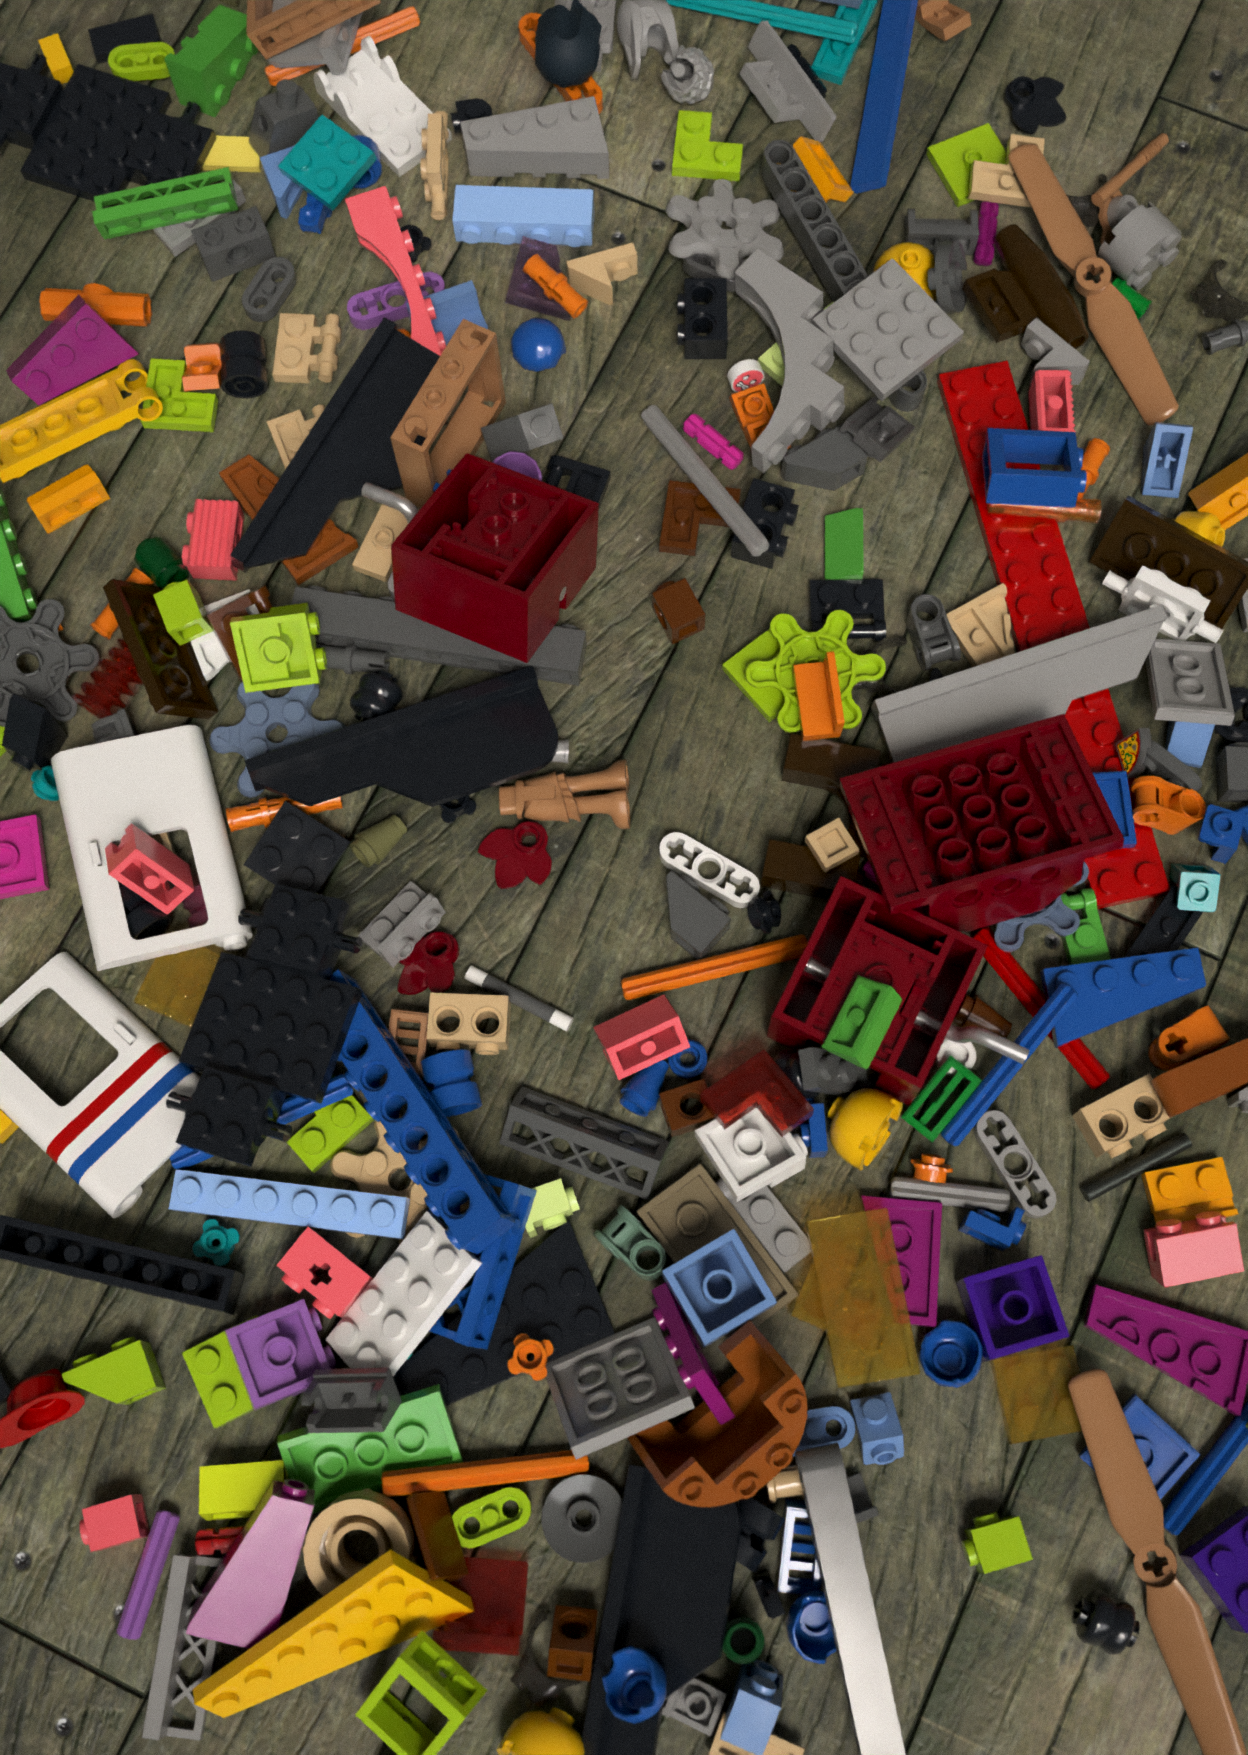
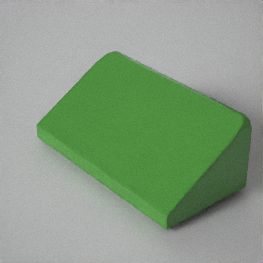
[824,508,864,580]
[822,976,902,1069]

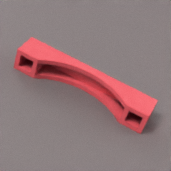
[345,186,446,356]

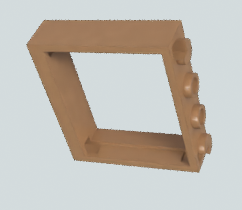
[247,0,381,60]
[390,319,506,508]

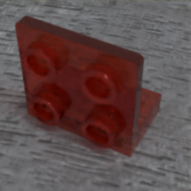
[433,1557,529,1656]

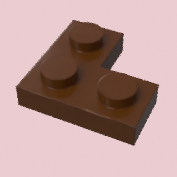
[659,480,741,556]

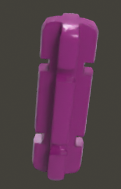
[974,201,999,267]

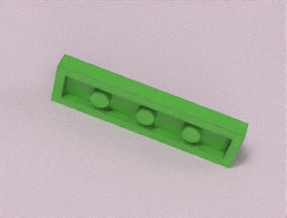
[92,167,239,240]

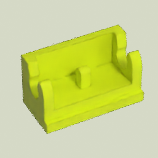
[199,1460,289,1521]

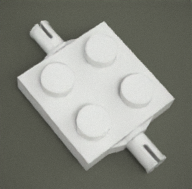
[1102,565,1224,644]

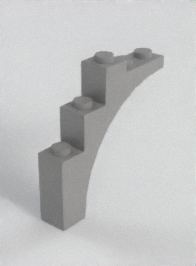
[734,248,845,473]

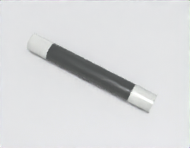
[465,965,574,1032]

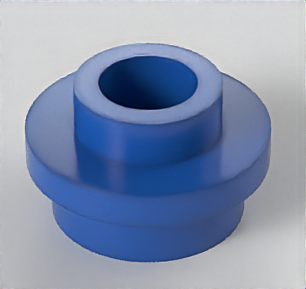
[668,1039,707,1079]

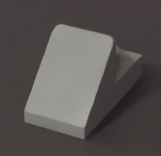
[1021,318,1090,385]

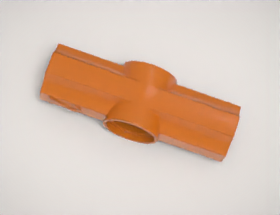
[39,283,152,327]

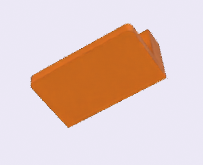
[792,651,845,741]

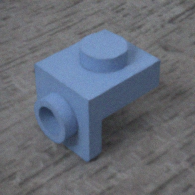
[850,1392,904,1465]

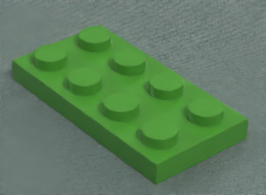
[277,1384,463,1514]

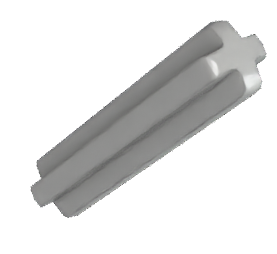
[890,1176,1010,1212]

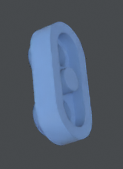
[793,1406,855,1457]

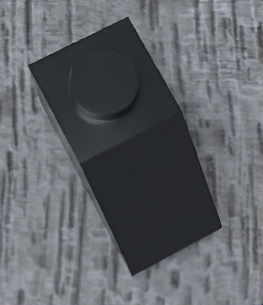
[2,694,68,772]

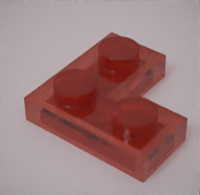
[700,1049,814,1138]

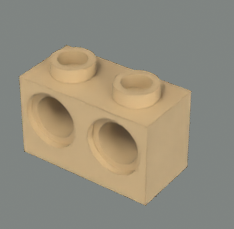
[427,993,511,1055]
[1072,1073,1174,1159]

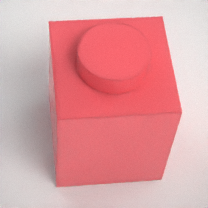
[79,1494,150,1552]

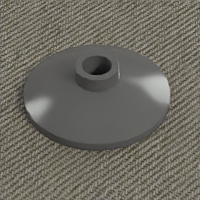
[541,1475,623,1563]

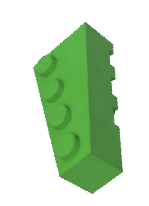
[0,486,38,623]

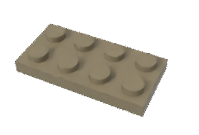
[636,1163,799,1338]

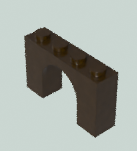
[760,733,884,900]

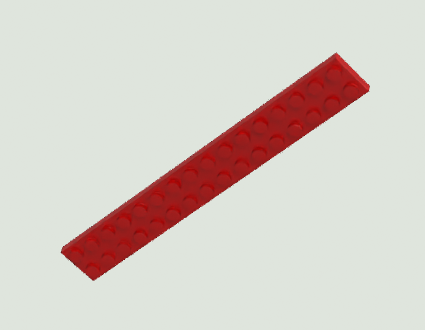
[937,361,1170,909]

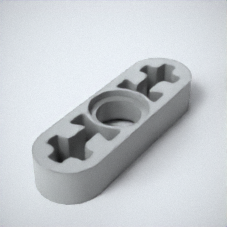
[974,1110,1056,1218]

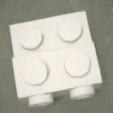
[695,1093,808,1202]

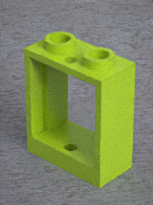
[355,1630,487,1755]

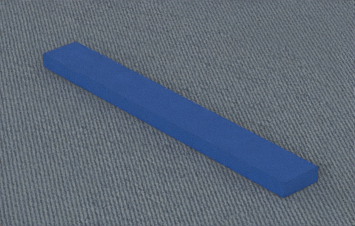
[850,0,918,194]

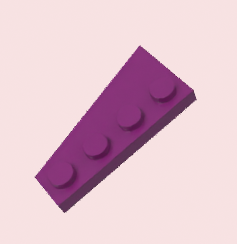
[1083,1285,1248,1416]

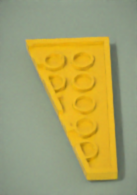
[193,1549,474,1718]

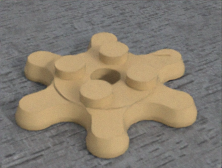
[330,1113,470,1244]

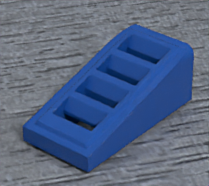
[777,1498,822,1595]

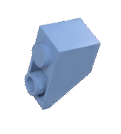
[720,1660,784,1755]

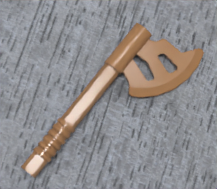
[1091,133,1169,245]

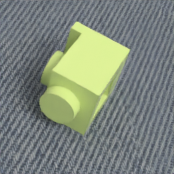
[525,1179,580,1238]

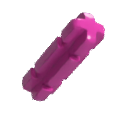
[683,413,744,470]

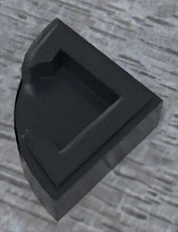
[752,1569,785,1619]

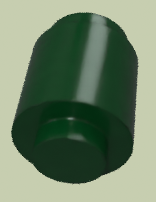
[134,537,188,588]
[723,1615,764,1664]

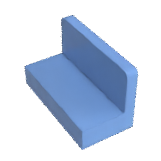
[406,280,488,346]

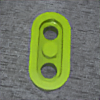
[108,42,175,81]
[452,1487,532,1548]

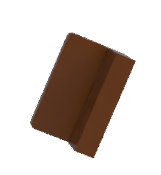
[403,1491,469,1584]

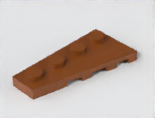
[219,454,359,586]

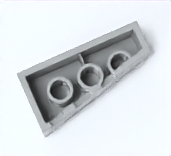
[460,96,609,179]

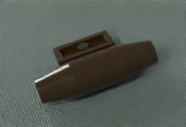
[962,224,1089,349]

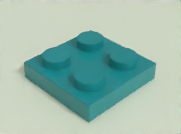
[278,114,377,211]

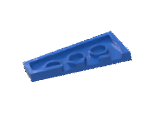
[1040,948,1206,1048]

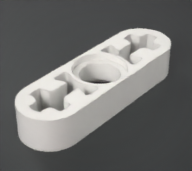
[659,832,760,908]

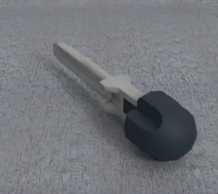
[535,0,602,88]

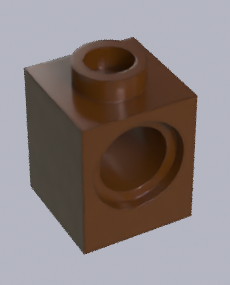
[652,578,705,644]
[659,1079,722,1138]
[547,1605,598,1682]

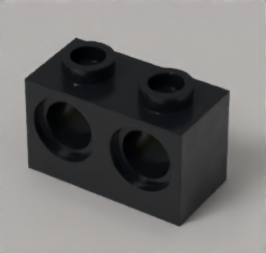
[677,278,728,360]
[731,478,799,569]

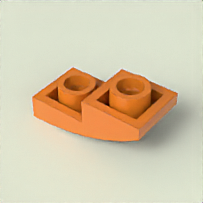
[729,383,791,450]

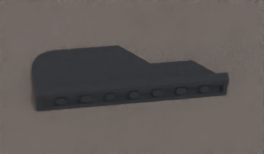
[230,317,440,573]
[244,666,559,807]
[582,1464,741,1755]

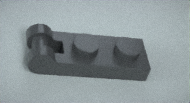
[798,1047,873,1097]

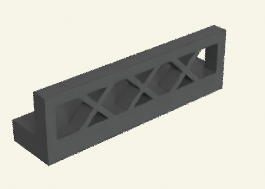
[499,1086,669,1200]

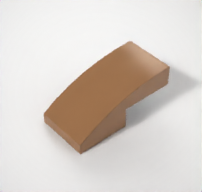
[915,0,971,41]

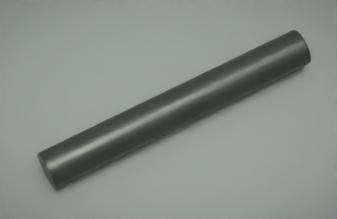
[1080,1133,1192,1202]

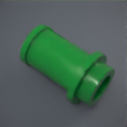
[1112,278,1152,320]

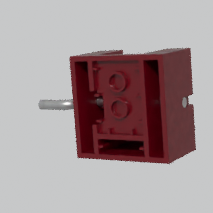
[361,453,599,663]
[767,876,1030,1106]

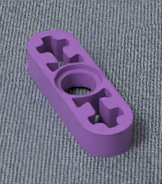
[347,272,445,330]

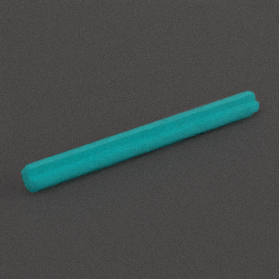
[666,0,858,43]

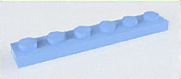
[169,1169,410,1239]

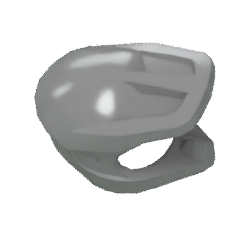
[617,0,679,80]

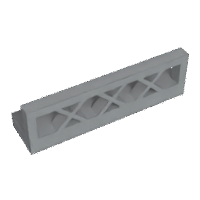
[142,1553,223,1741]

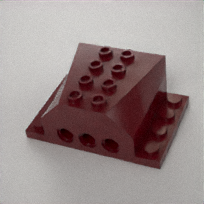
[839,714,1124,932]

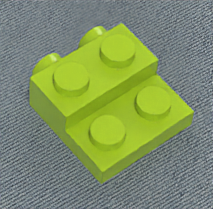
[230,603,327,693]

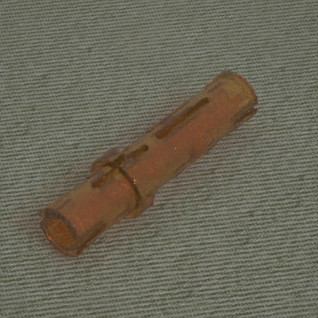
[987,498,1102,523]

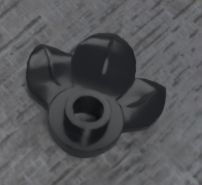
[1005,76,1066,134]

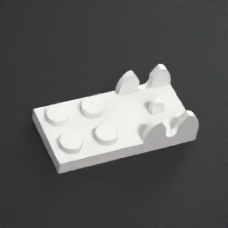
[313,36,452,177]

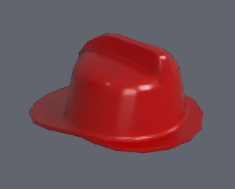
[0,1369,85,1448]

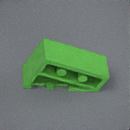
[164,4,259,117]

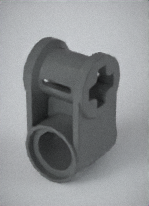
[906,594,961,671]

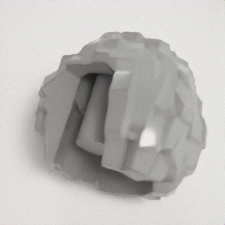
[660,45,714,104]

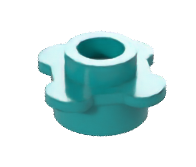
[192,1219,240,1266]

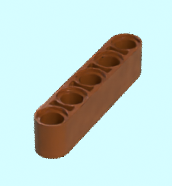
[1150,1038,1248,1118]

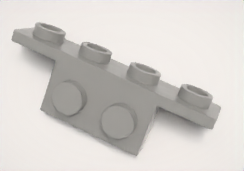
[740,21,836,142]

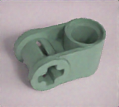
[593,1205,667,1281]

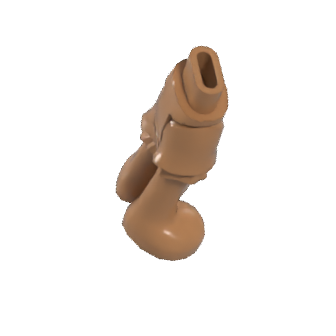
[499,759,631,829]

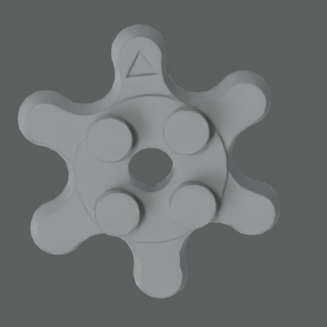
[666,179,784,279]

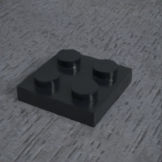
[244,801,351,894]

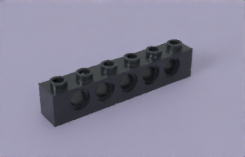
[0,1215,245,1315]

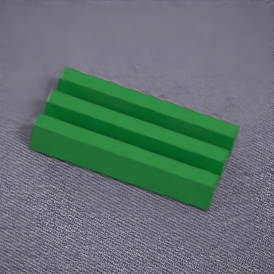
[901,1055,982,1143]

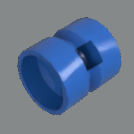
[420,1049,482,1117]

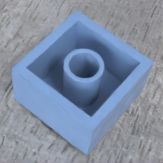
[662,1229,777,1348]

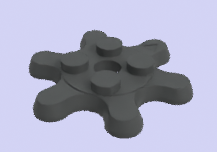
[0,599,99,727]

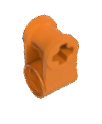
[1131,776,1206,835]
[1148,1005,1230,1071]

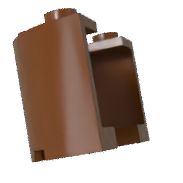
[627,1320,808,1507]

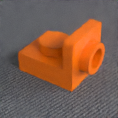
[182,343,222,391]

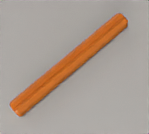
[264,6,420,86]
[621,934,808,1000]
[381,1450,589,1497]

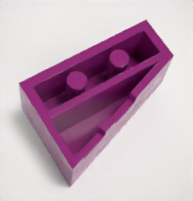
[6,294,139,405]

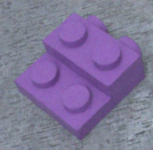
[225,1299,337,1411]

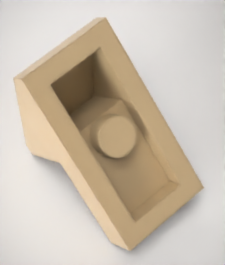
[566,242,638,305]

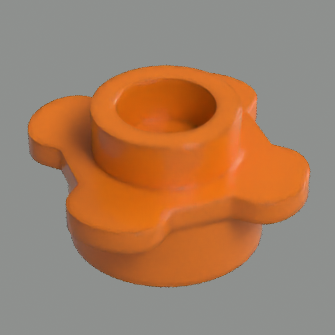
[911,1153,953,1183]
[507,1333,554,1381]

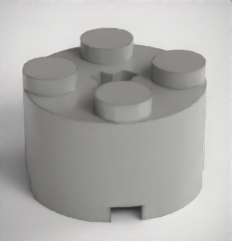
[1098,202,1182,290]

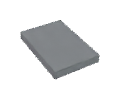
[1145,639,1235,726]

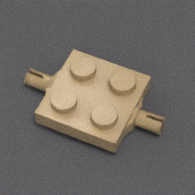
[420,111,449,220]

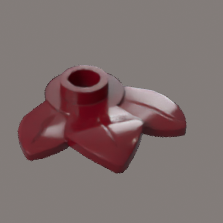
[478,821,552,889]
[397,932,460,995]

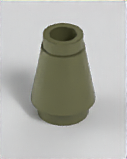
[350,814,407,868]

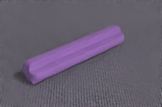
[117,1510,180,1640]

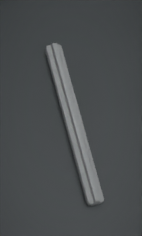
[641,405,769,557]

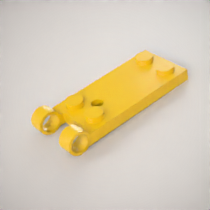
[0,359,163,483]

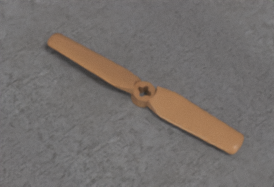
[1008,144,1178,425]
[1068,1369,1247,1755]

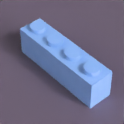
[452,185,595,247]

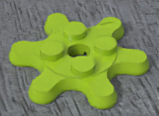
[745,610,886,733]

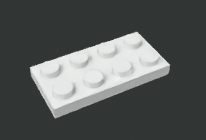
[325,1211,482,1376]

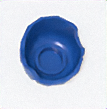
[511,317,566,372]
[919,1320,983,1388]
[785,1590,837,1664]
[602,1646,667,1724]

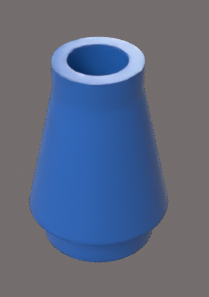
[620,1060,669,1117]

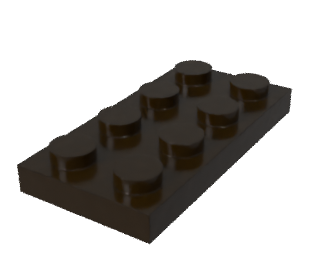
[1089,496,1248,629]
[103,579,219,719]

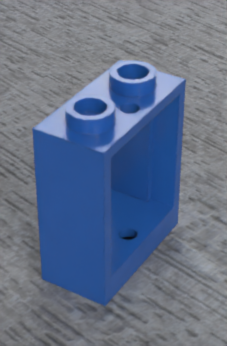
[982,428,1087,508]

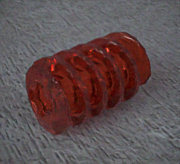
[72,639,144,719]

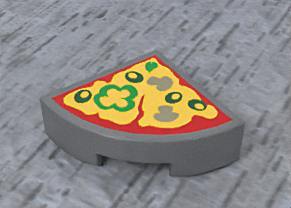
[1115,728,1152,779]

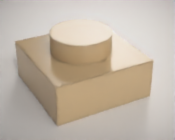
[805,818,859,872]

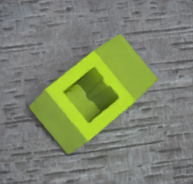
[62,1337,166,1405]

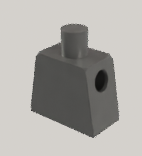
[249,79,318,157]

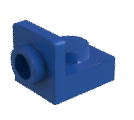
[1198,804,1246,864]
[782,1098,828,1158]
[958,1207,1027,1252]

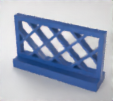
[428,1165,537,1350]

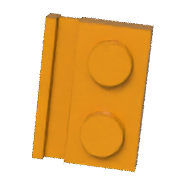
[1141,1157,1238,1227]

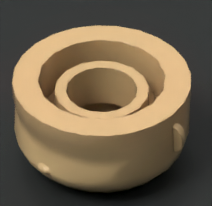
[302,1489,419,1596]

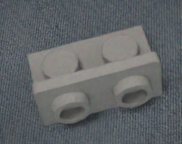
[358,881,446,968]

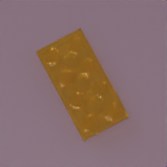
[806,1208,921,1388]

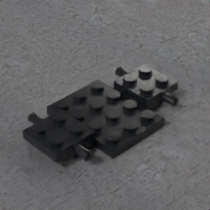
[0,53,216,207]
[166,884,363,1167]

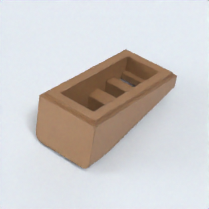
[382,1008,429,1086]

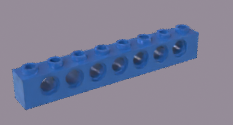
[330,969,516,1254]

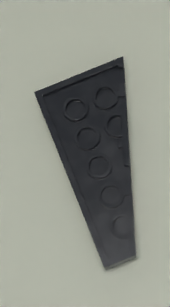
[393,1220,615,1406]

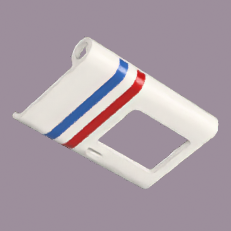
[0,952,201,1218]

